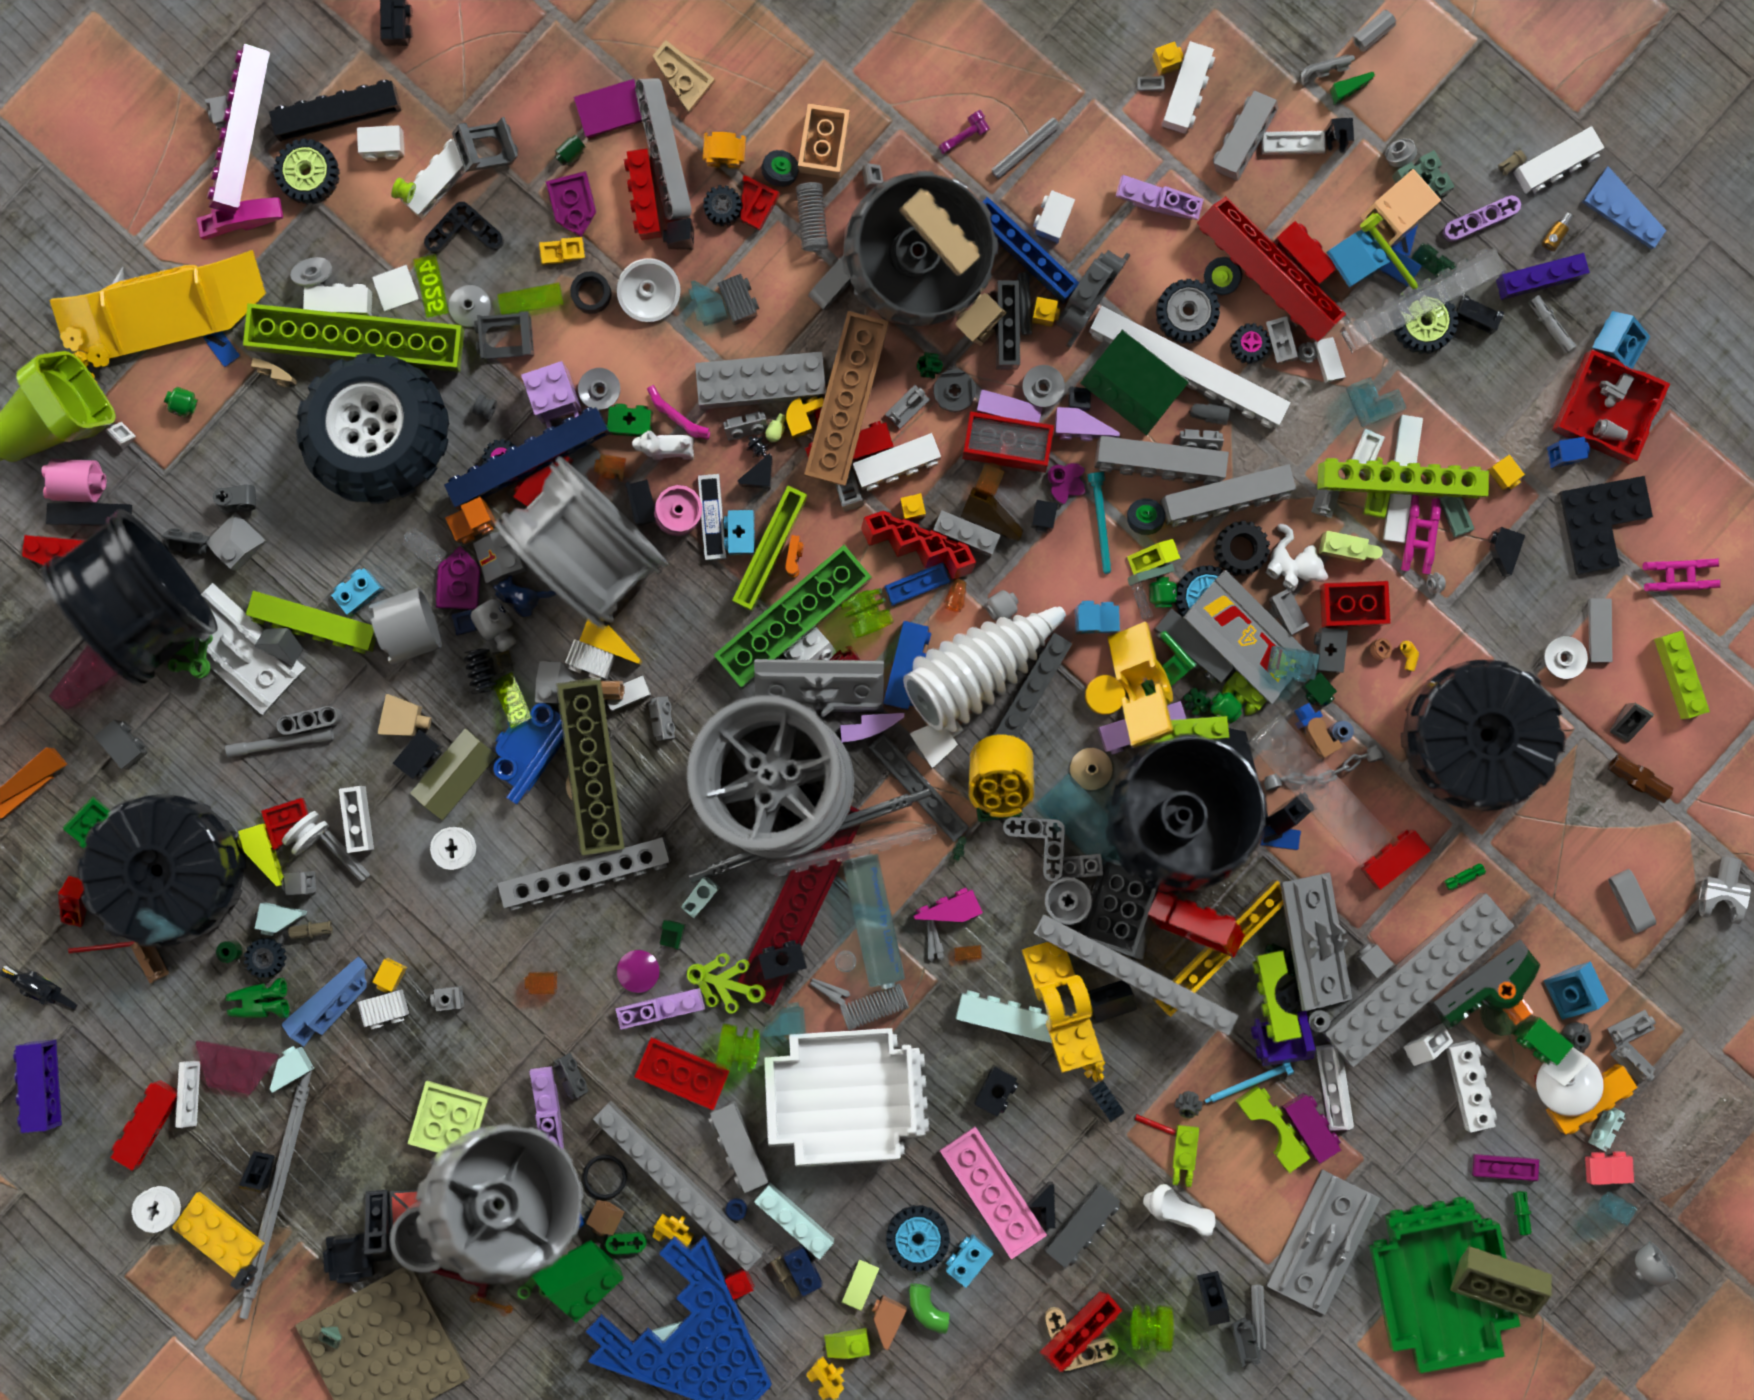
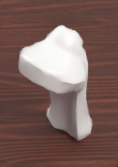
[1143,1184,1216,1237]

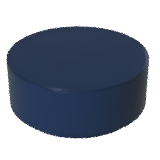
[726,1198,747,1221]

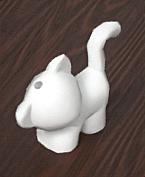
[1266,524,1328,591]

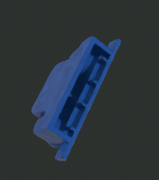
[494,703,564,804]

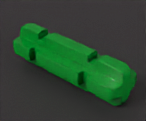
[1444,863,1486,890]

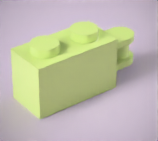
[1318,531,1383,563]

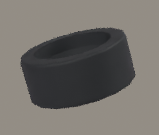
[570,271,612,314]

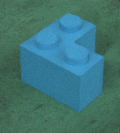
[1075,601,1120,634]

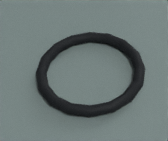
[583,1154,627,1199]

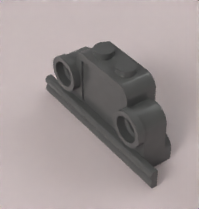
[1056,250,1130,348]

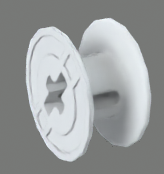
[430,827,476,870]
[132,1186,181,1233]

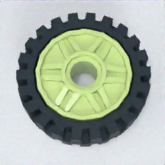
[274,138,340,204]
[1392,289,1458,354]

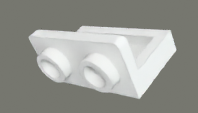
[784,627,837,660]

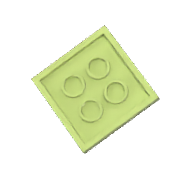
[408,1081,489,1152]

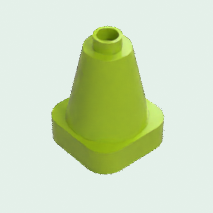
[0,351,116,462]

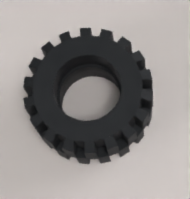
[1213,521,1270,576]

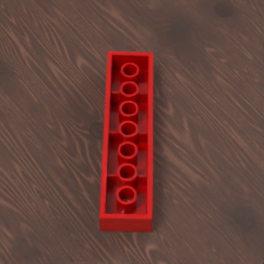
[1197,196,1346,342]

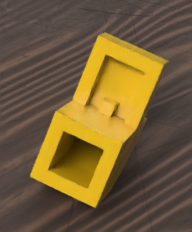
[786,396,824,439]

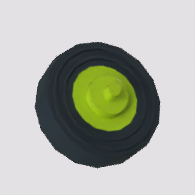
[1204,257,1242,295]

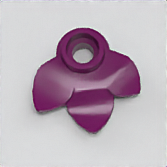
[1048,463,1085,504]

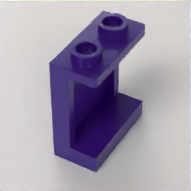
[1251,1011,1316,1066]

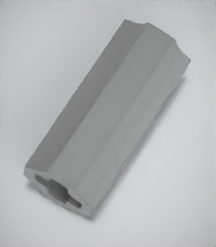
[1353,10,1396,51]

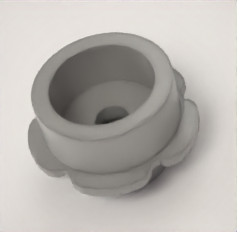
[1297,342,1318,363]

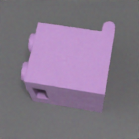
[521,361,582,428]

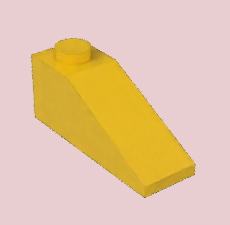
[579,619,642,665]

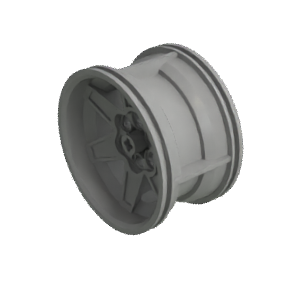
[495,457,669,629]

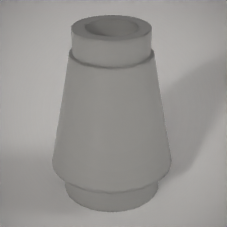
[1593,419,1628,442]

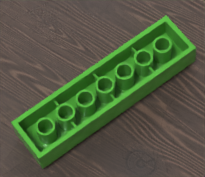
[714,545,872,689]

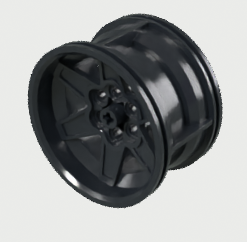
[42,509,218,686]

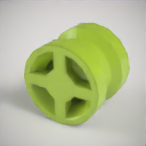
[391,177,416,204]

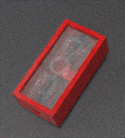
[962,411,1054,473]

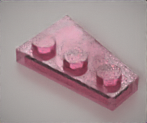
[49,645,118,709]

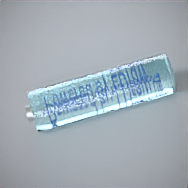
[842,854,905,989]

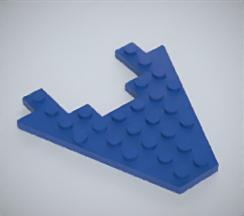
[586,1236,772,1400]

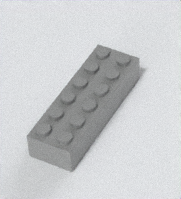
[695,352,826,409]
[1094,436,1229,485]
[1160,464,1296,528]

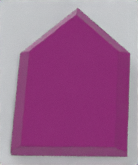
[545,171,597,237]
[435,546,481,610]

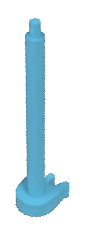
[1205,1062,1294,1104]

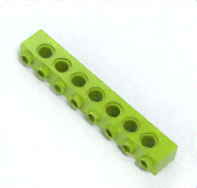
[1317,458,1489,499]

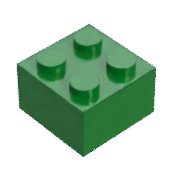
[1512,1015,1574,1066]

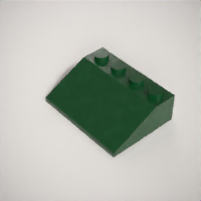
[1080,329,1189,436]

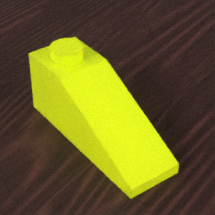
[237,824,284,886]

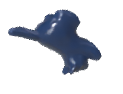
[493,575,557,617]

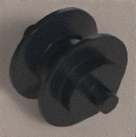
[746,436,769,458]

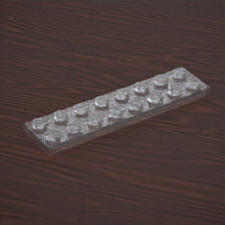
[1247,714,1393,867]

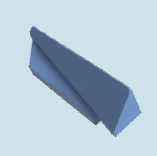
[282,957,367,1046]

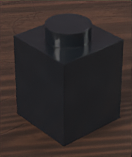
[1031,500,1058,533]

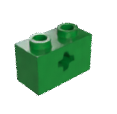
[607,404,653,437]

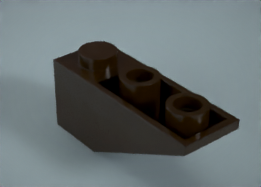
[960,487,1024,541]

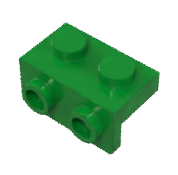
[63,796,111,849]

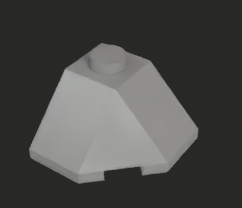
[535,661,578,704]

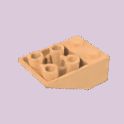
[1361,169,1442,247]

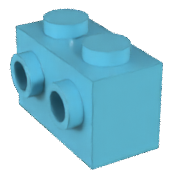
[331,568,384,617]
[945,1234,993,1288]

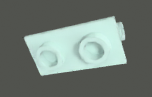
[1588,1107,1625,1152]

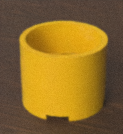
[969,735,1034,817]

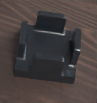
[323,1233,374,1283]

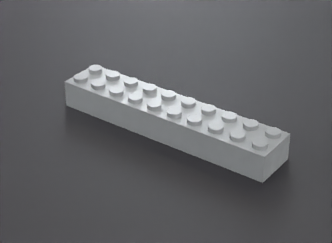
[1320,893,1514,1067]

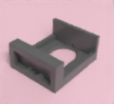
[452,117,518,172]
[474,311,534,359]

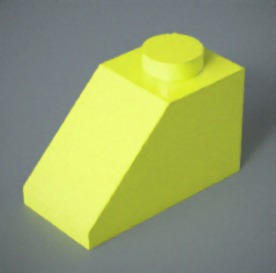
[1127,539,1181,574]

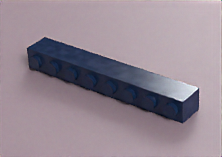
[444,407,611,511]

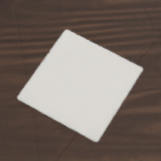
[372,265,419,311]
[1542,1047,1591,1086]

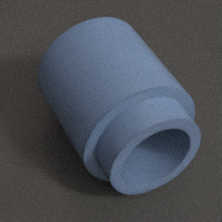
[1328,721,1354,743]

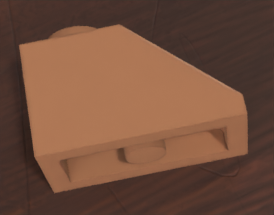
[872,1295,906,1350]

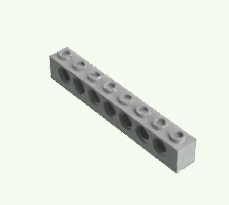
[497,837,671,911]

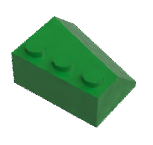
[531,1240,624,1323]

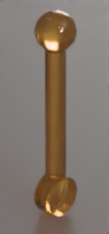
[469,1294,513,1314]

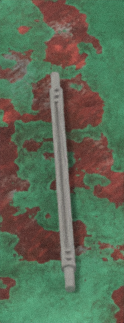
[239,1066,313,1319]

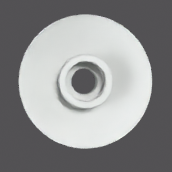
[1544,636,1588,679]

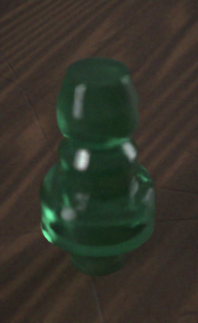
[951,836,966,861]

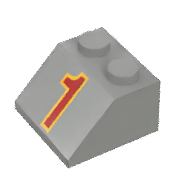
[473,531,527,584]

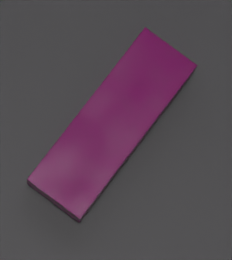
[1472,1154,1540,1181]

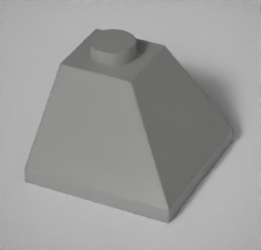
[206,512,266,571]

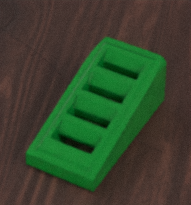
[1330,72,1375,104]

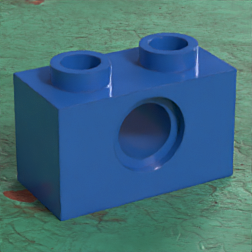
[1547,437,1590,468]

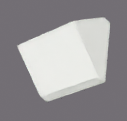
[105,422,136,450]

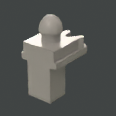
[1599,373,1634,408]

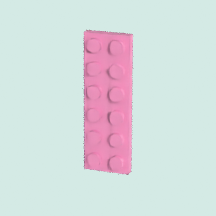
[940,1126,1047,1259]

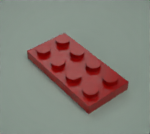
[635,1037,730,1110]

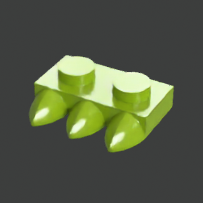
[1222,670,1267,716]

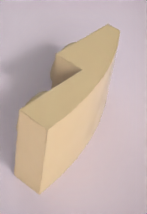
[251,358,297,387]

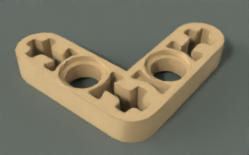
[1045,1307,1118,1371]

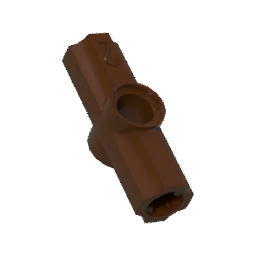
[1608,754,1674,803]

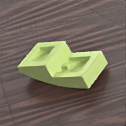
[841,1260,879,1311]

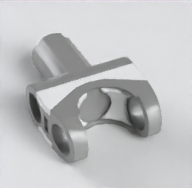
[1699,856,1751,924]

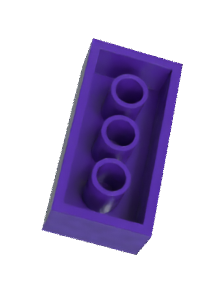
[13,1039,62,1133]

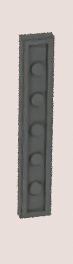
[868,733,969,842]

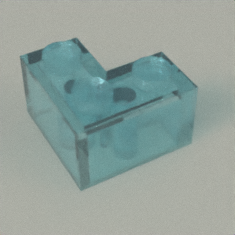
[1346,377,1406,428]

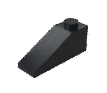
[364,1190,392,1262]

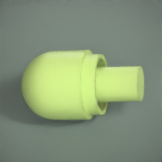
[765,413,786,442]

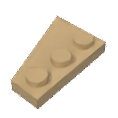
[653,40,715,113]

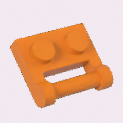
[786,535,804,578]

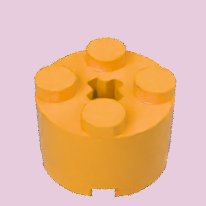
[702,132,746,169]

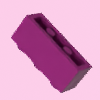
[1282,1093,1341,1164]

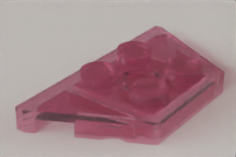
[196,1040,279,1094]

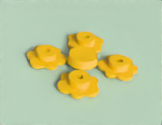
[60,327,110,384]

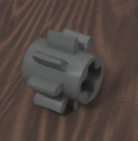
[1175,1091,1203,1118]

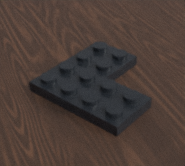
[1559,476,1653,575]

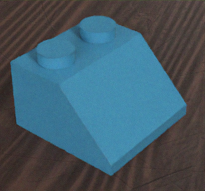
[1326,229,1390,287]
[1592,311,1650,369]
[1544,961,1609,1020]

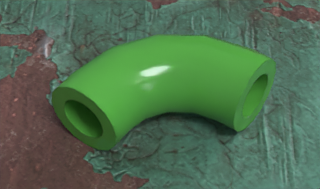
[909,1283,949,1334]

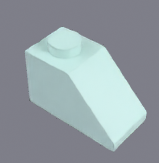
[255,902,307,936]
[270,1046,315,1092]

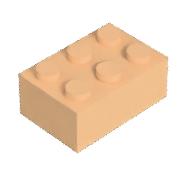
[798,104,850,179]

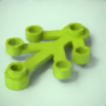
[687,953,765,1014]

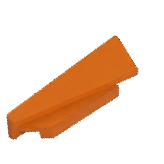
[0,747,68,819]

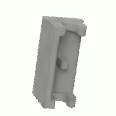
[1266,316,1298,364]
[1268,588,1309,635]

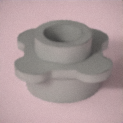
[1427,572,1446,595]

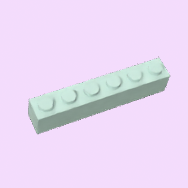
[955,990,1073,1043]

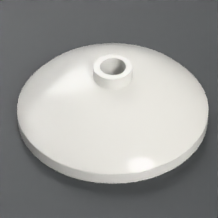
[617,258,680,322]
[1536,1061,1603,1116]

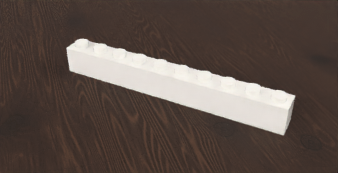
[1088,306,1291,429]

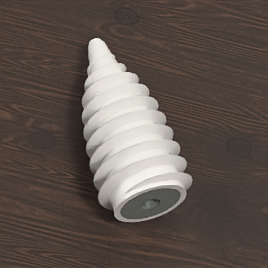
[904,606,1066,732]

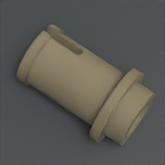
[1498,150,1527,176]

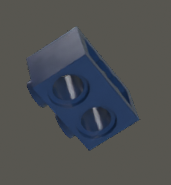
[784,1244,823,1296]

